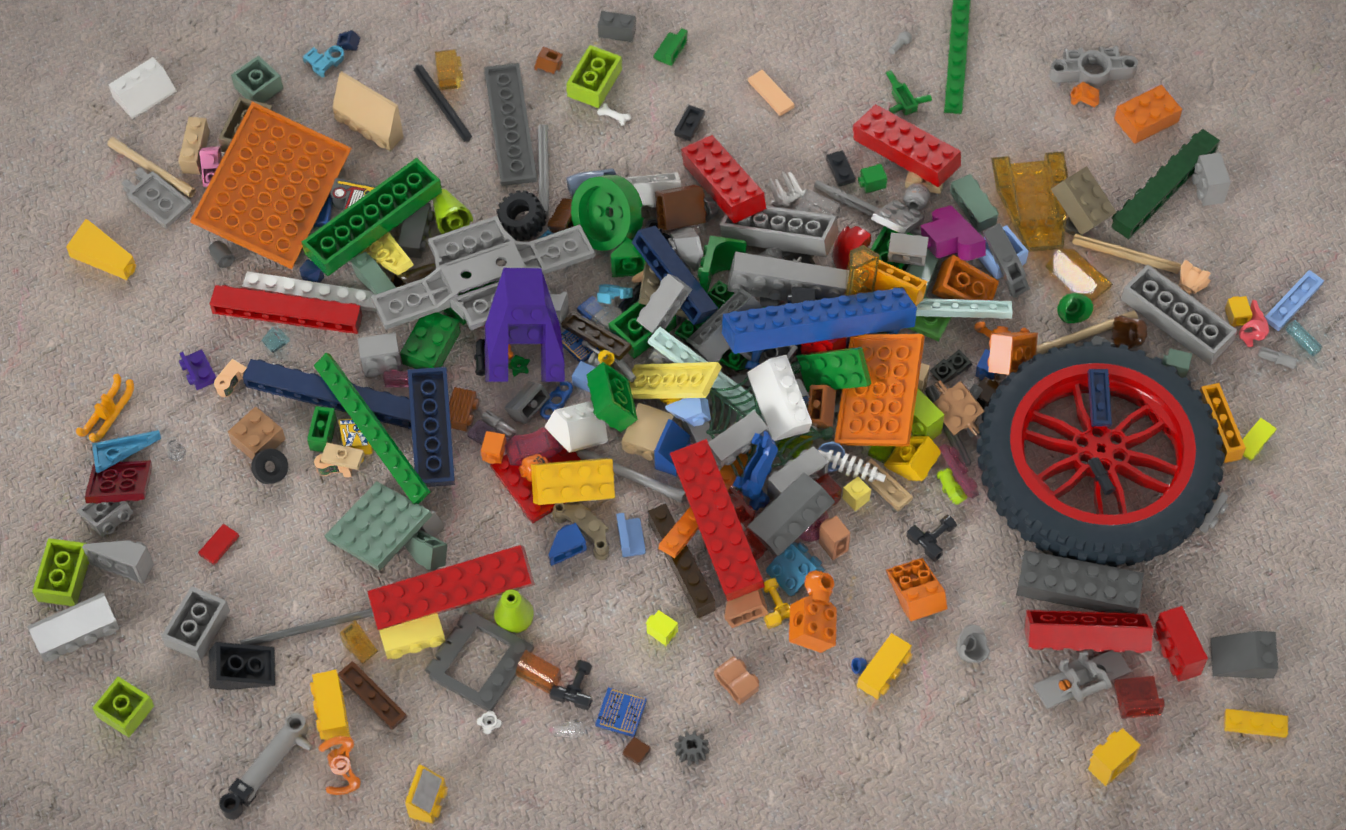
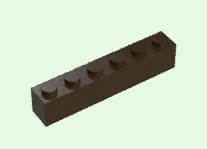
[648,504,715,618]

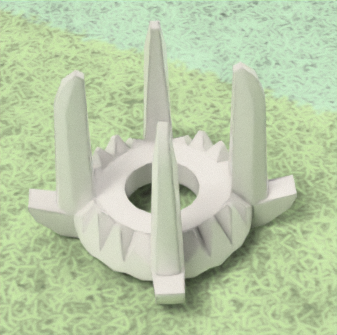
[769,172,806,207]

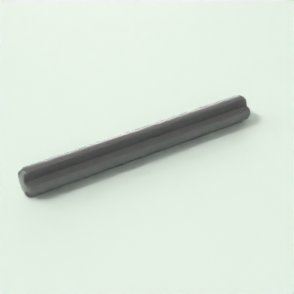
[925,385,972,468]

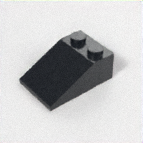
[209,642,275,690]

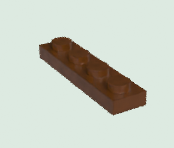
[338,661,407,730]

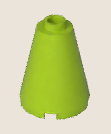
[432,189,473,234]
[494,590,534,633]

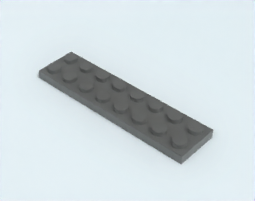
[484,63,537,186]

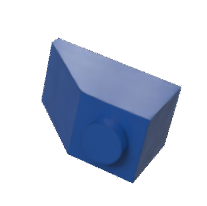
[548,523,587,566]

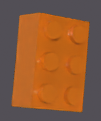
[1114,84,1182,144]

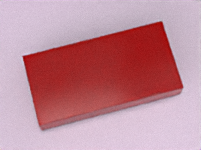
[198,524,239,565]

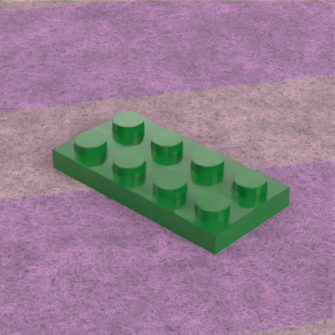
[797,347,872,392]

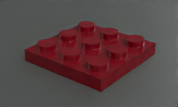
[85,460,152,504]

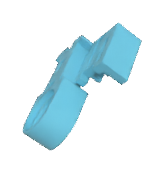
[303,46,344,78]
[597,284,633,304]

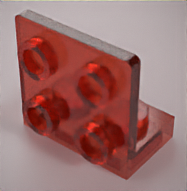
[1114,676,1165,719]

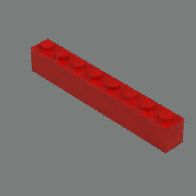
[210,285,363,334]

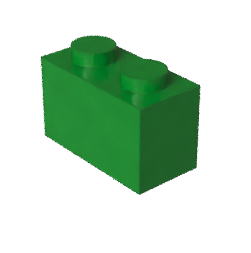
[307,406,337,452]

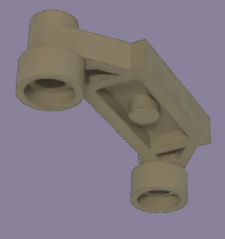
[552,503,609,560]

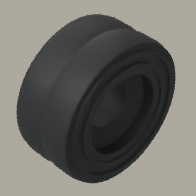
[251,449,288,484]

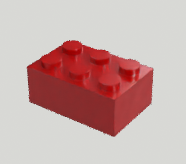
[1153,606,1208,682]

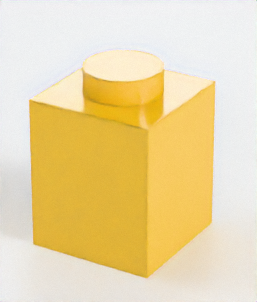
[1225,296,1252,327]

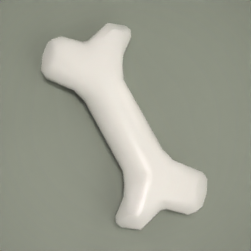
[597,103,631,126]

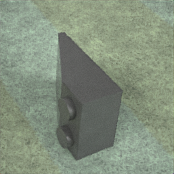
[1210,631,1278,679]

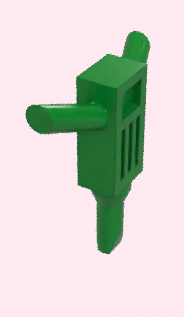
[886,70,932,116]

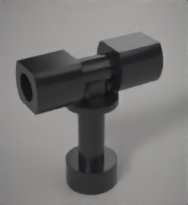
[906,515,957,562]
[549,660,592,711]

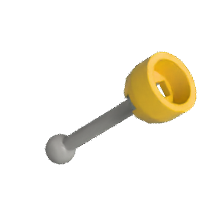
[582,340,615,366]

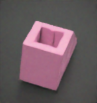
[199,146,222,187]

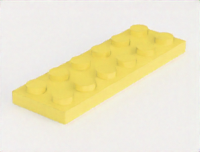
[627,362,722,399]

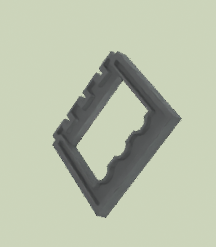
[425,612,534,711]

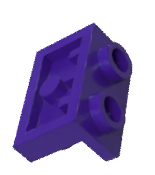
[179,349,217,390]

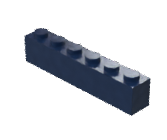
[632,226,718,325]

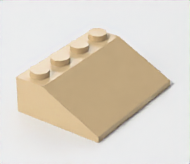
[332,71,404,151]

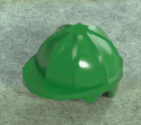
[1057,293,1094,323]

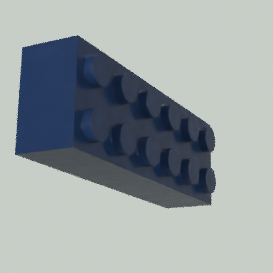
[408,367,455,487]

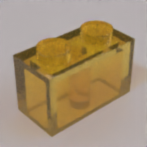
[435,49,463,91]

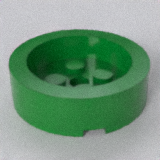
[571,175,643,251]

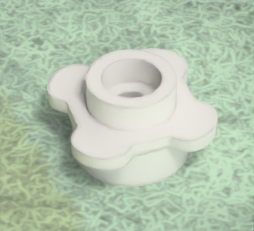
[477,711,501,734]

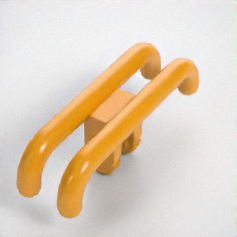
[76,373,134,443]

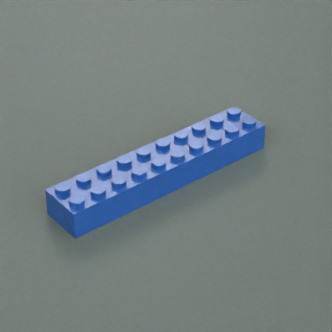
[722,288,917,354]

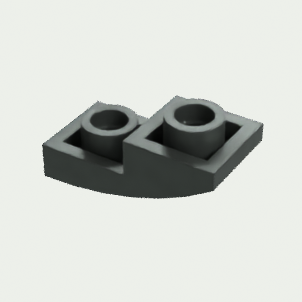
[930,349,972,384]

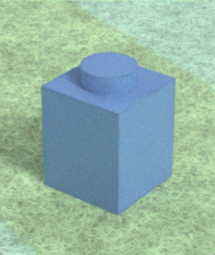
[572,361,596,392]

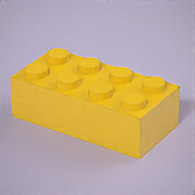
[531,458,615,505]

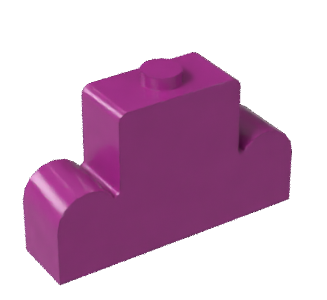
[921,205,986,261]

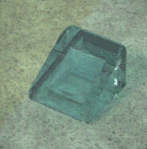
[261,327,290,353]

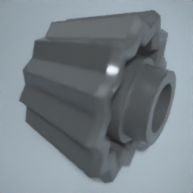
[704,197,720,222]

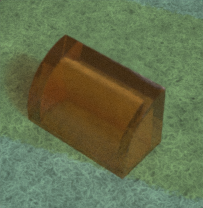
[516,650,561,694]

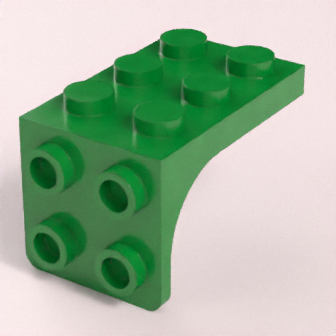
[697,235,747,294]

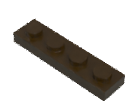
[561,311,632,361]

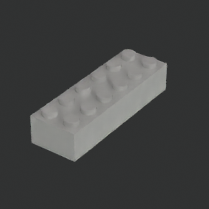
[720,206,839,257]
[727,252,847,301]
[1121,265,1238,365]

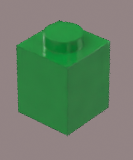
[858,164,887,194]

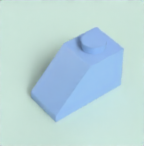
[665,398,711,427]

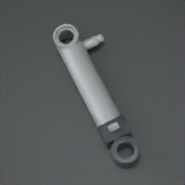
[219,713,312,820]

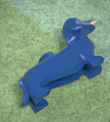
[733,431,778,516]

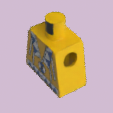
[339,419,374,463]

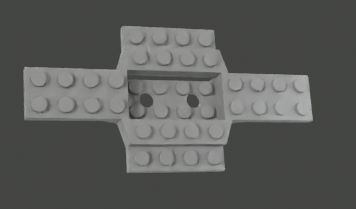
[371,216,595,330]

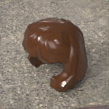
[1112,315,1147,349]

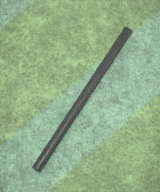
[240,608,374,645]

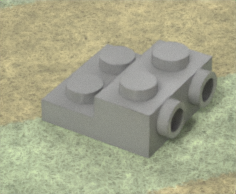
[77,501,133,537]

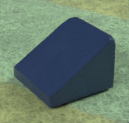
[336,30,360,51]

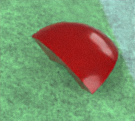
[832,226,871,270]

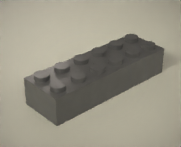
[1016,550,1144,613]

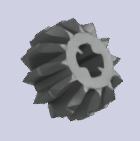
[675,730,709,766]

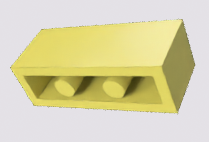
[379,613,445,659]

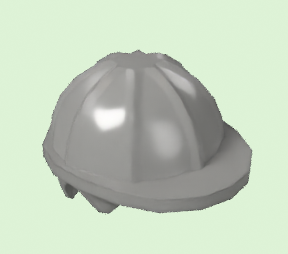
[956,624,990,663]

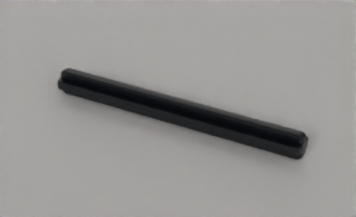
[413,64,472,142]

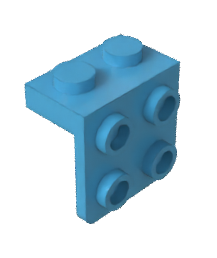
[766,542,825,596]

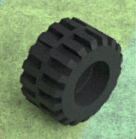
[496,190,547,241]

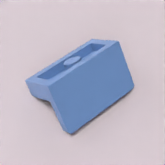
[616,513,646,557]

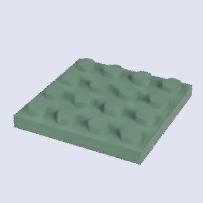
[324,481,432,571]

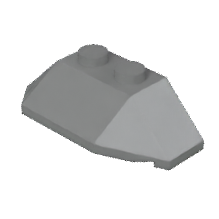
[668,226,703,271]

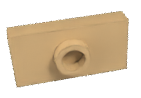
[321,443,364,470]

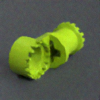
[936,468,967,505]

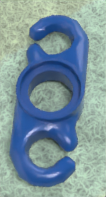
[540,381,573,420]

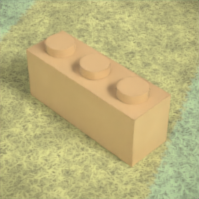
[179,117,210,175]

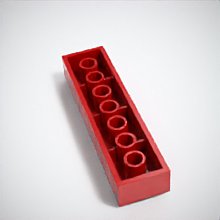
[670,439,765,601]
[367,545,535,630]

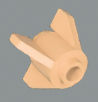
[1178,260,1211,295]

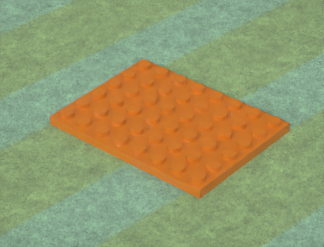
[190,102,352,269]

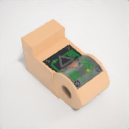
[214,359,247,397]
[314,454,352,477]

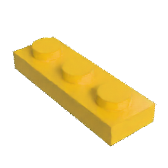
[1224,709,1288,738]

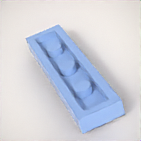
[1265,270,1324,331]

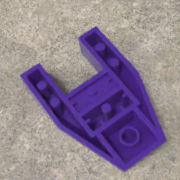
[485,268,565,382]

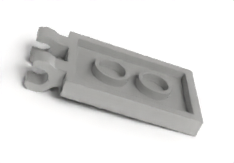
[121,167,192,229]

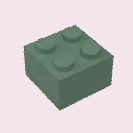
[231,55,284,103]

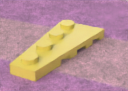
[359,232,414,275]

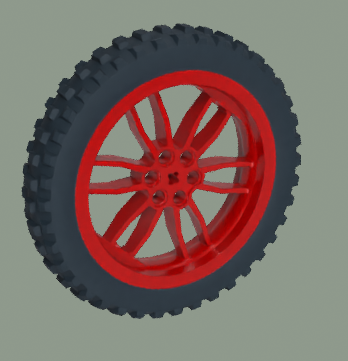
[976,341,1225,568]

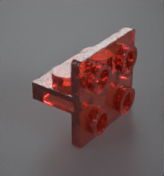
[729,486,755,534]

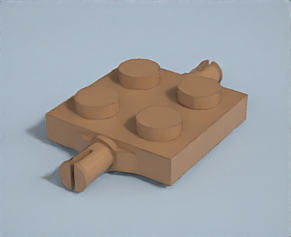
[933,380,985,437]

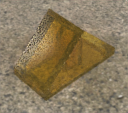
[339,620,378,664]

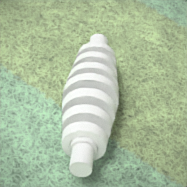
[818,450,886,482]

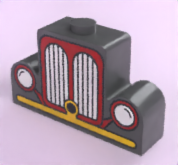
[331,178,377,212]

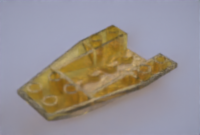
[991,151,1068,252]

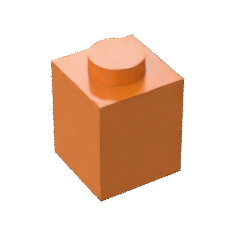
[481,431,507,464]

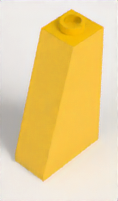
[66,219,136,280]

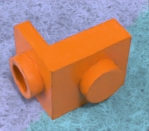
[1070,82,1099,107]

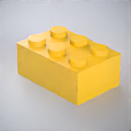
[310,669,350,741]

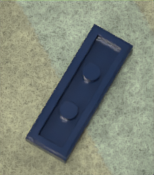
[1088,369,1112,427]

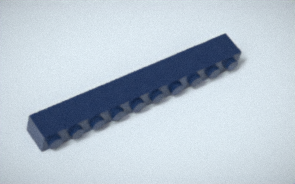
[242,359,412,430]

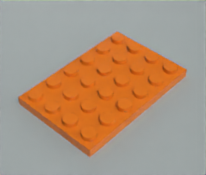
[834,334,925,446]

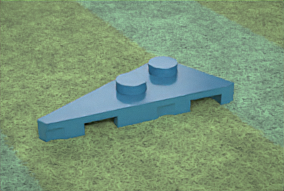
[92,430,161,473]

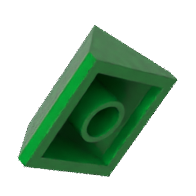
[611,238,646,278]

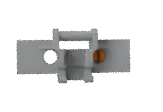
[1033,650,1131,709]

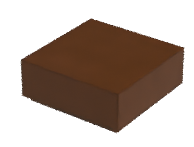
[622,737,651,765]

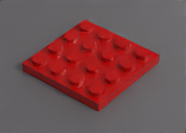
[490,430,581,524]

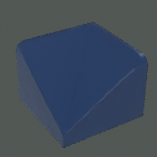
[299,260,324,283]

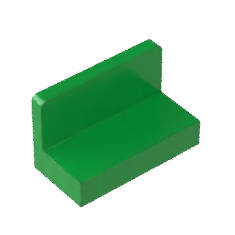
[653,28,688,66]

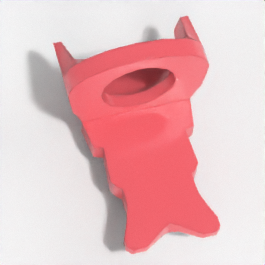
[1238,300,1269,347]

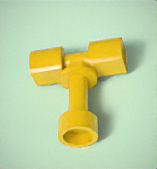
[763,578,790,629]

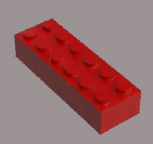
[853,104,961,188]
[681,135,767,224]
[1025,610,1153,653]

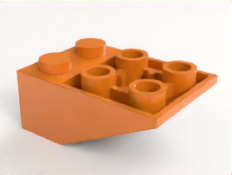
[886,558,947,622]

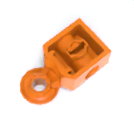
[789,570,837,653]

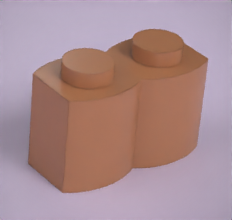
[714,656,760,705]

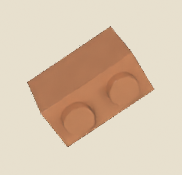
[819,515,851,560]

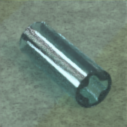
[1285,320,1322,356]

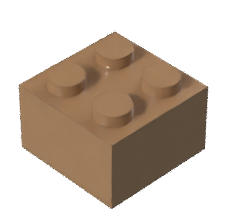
[228,406,286,460]

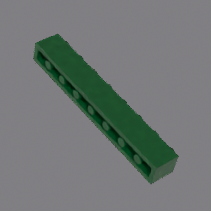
[1111,129,1220,240]

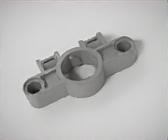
[1049,46,1138,88]

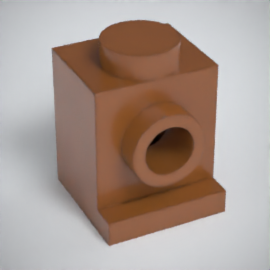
[534,46,564,74]

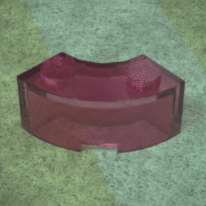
[504,427,563,465]

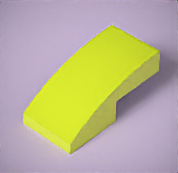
[1243,418,1277,461]

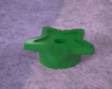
[508,355,530,377]

